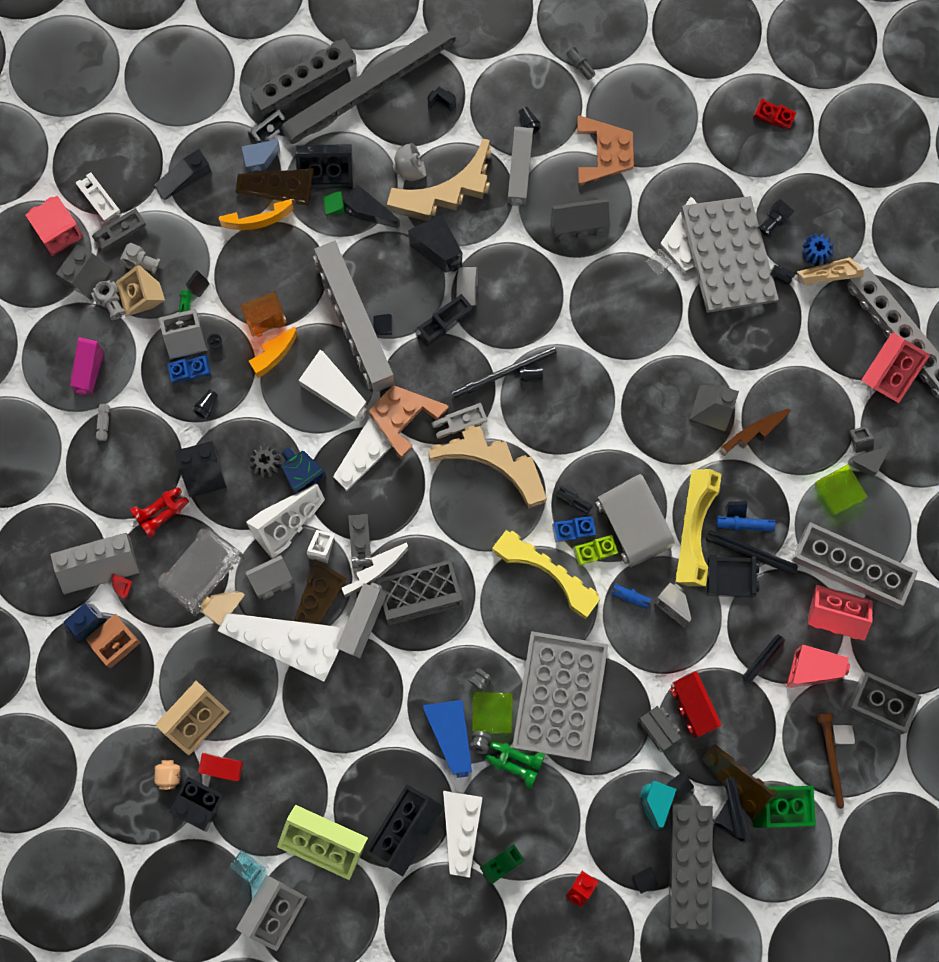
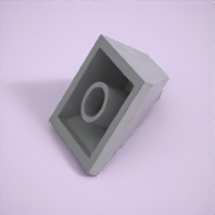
[654,583,691,628]

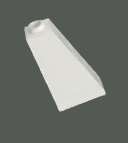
[299,350,368,422]

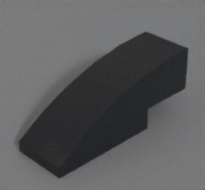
[416,294,473,347]

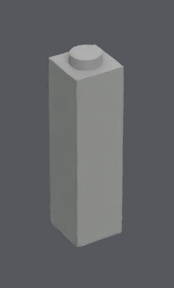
[337,582,387,658]

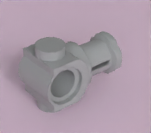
[120,243,160,275]
[91,280,126,320]

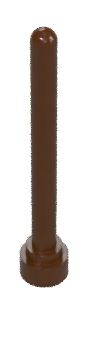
[817,713,844,809]

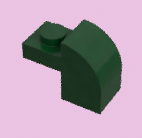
[480,844,525,885]

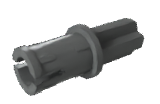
[566,47,596,80]

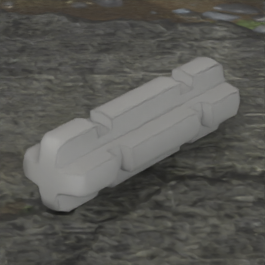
[96,404,110,441]

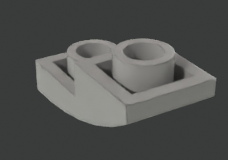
[456,267,478,305]

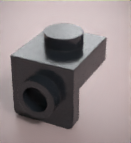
[427,86,456,111]

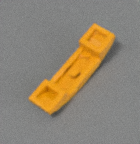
[219,199,294,230]

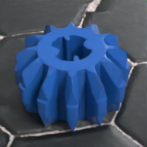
[802,233,834,265]

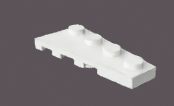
[333,417,393,491]
[443,791,482,877]

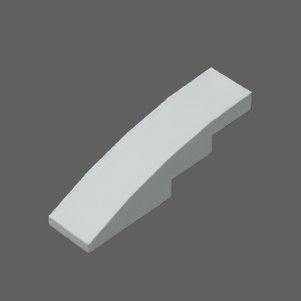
[342,542,409,598]

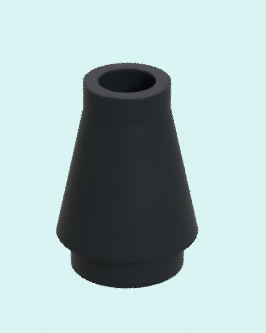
[519,107,541,134]
[193,390,218,419]

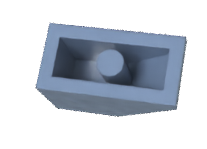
[242,139,280,173]

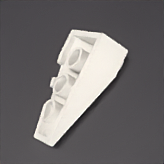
[246,484,325,558]

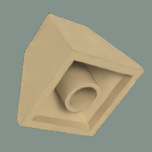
[116,265,165,316]
[200,591,245,626]

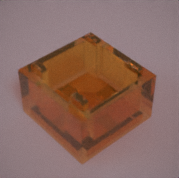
[240,291,287,337]

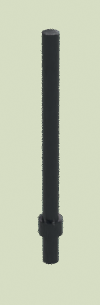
[451,346,557,398]

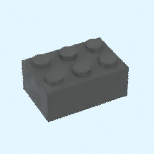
[847,672,921,735]

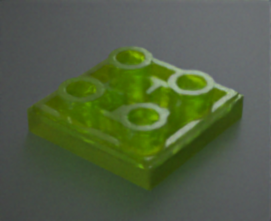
[814,464,867,516]
[472,692,513,733]

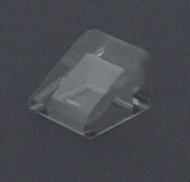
[646,249,674,275]

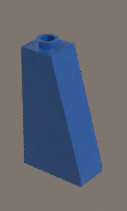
[423,700,472,778]

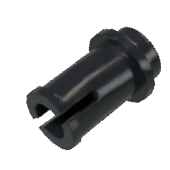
[770,265,795,285]
[519,367,543,382]

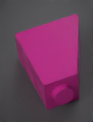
[70,337,104,396]

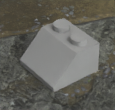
[246,555,294,600]

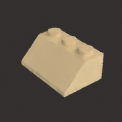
[155,681,230,755]

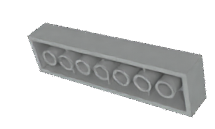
[313,241,395,393]

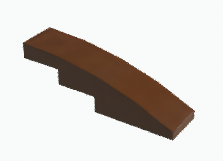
[719,408,791,456]

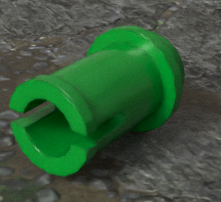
[178,290,194,313]

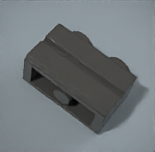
[637,706,681,753]

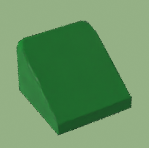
[323,191,344,215]

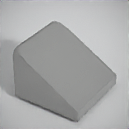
[832,725,855,745]

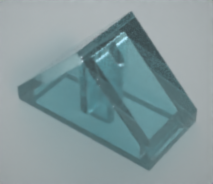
[229,850,266,885]

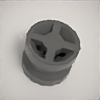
[468,668,493,692]
[469,731,492,754]

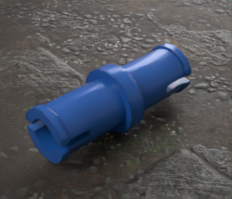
[611,583,651,610]

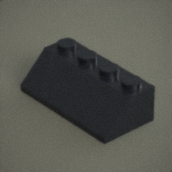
[365,784,444,877]

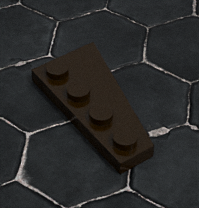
[235,168,314,206]
[294,559,348,625]

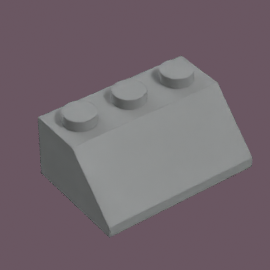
[236,875,307,951]

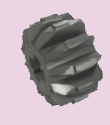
[249,445,282,478]

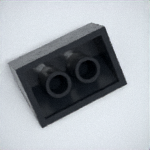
[295,144,353,188]

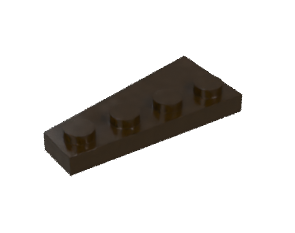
[701,744,778,819]

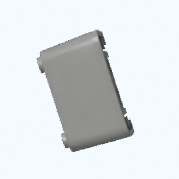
[595,474,675,568]

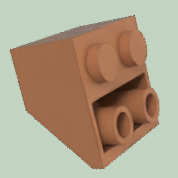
[86,613,141,669]

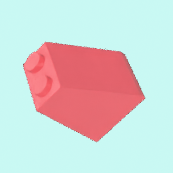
[25,196,84,256]
[787,645,850,688]

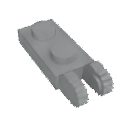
[432,403,488,438]

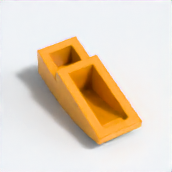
[249,327,298,378]

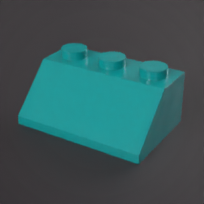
[639,780,676,830]

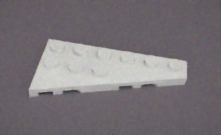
[218,613,344,681]

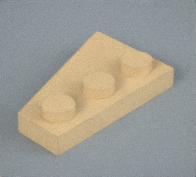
[797,257,864,285]

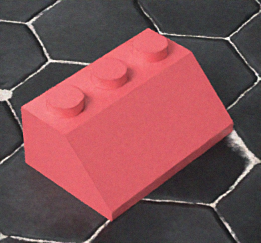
[861,332,930,403]
[808,585,873,641]

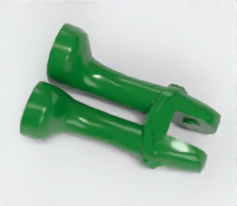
[484,742,545,789]

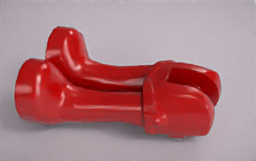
[129,487,189,539]

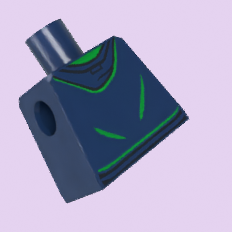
[281,447,326,494]
[64,603,107,644]

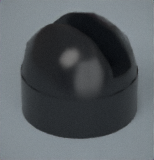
[207,333,222,349]

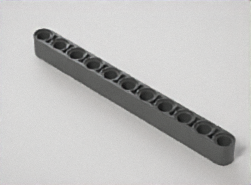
[281,23,456,144]

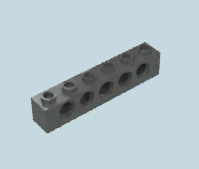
[250,39,357,117]

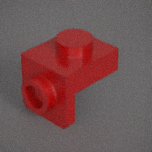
[565,870,599,907]

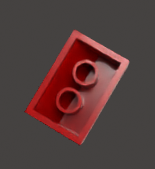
[670,671,722,739]

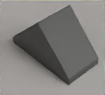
[847,447,889,477]

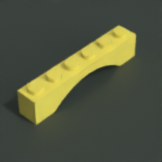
[676,469,722,586]
[492,530,601,620]

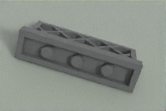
[376,560,463,626]

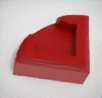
[112,574,133,600]

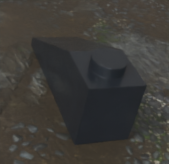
[154,149,212,200]
[343,185,400,228]

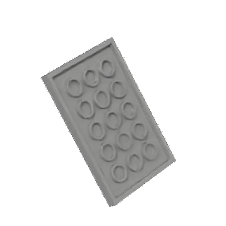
[680,196,779,313]
[512,631,608,761]

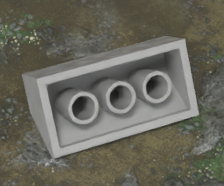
[50,533,139,595]

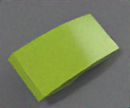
[573,535,618,566]

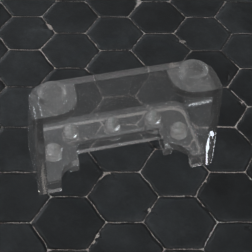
[158,527,245,617]

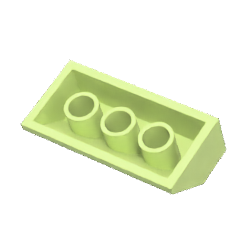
[277,805,368,880]

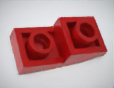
[753,98,796,129]
[198,753,243,781]

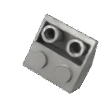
[159,309,207,360]

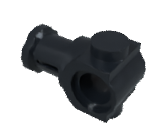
[757,199,794,238]

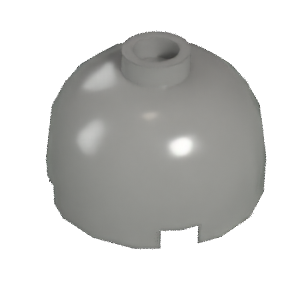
[393,143,427,181]

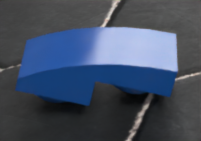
[167,355,211,382]
[552,516,596,542]

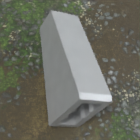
[507,127,533,206]

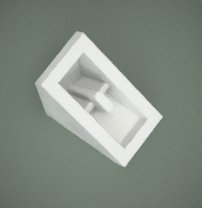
[307,530,335,563]

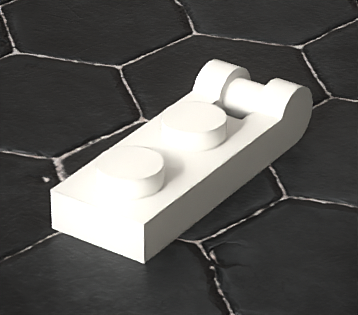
[76,172,120,223]

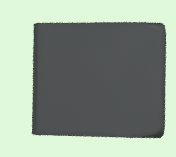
[849,426,874,453]

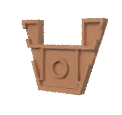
[577,116,634,186]
[369,385,449,459]

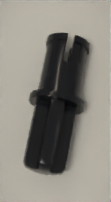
[555,485,593,514]

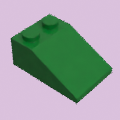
[753,786,816,828]

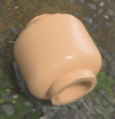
[154,760,180,790]

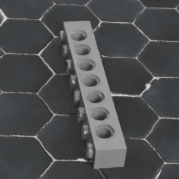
[847,267,939,398]

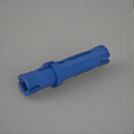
[716,516,776,532]

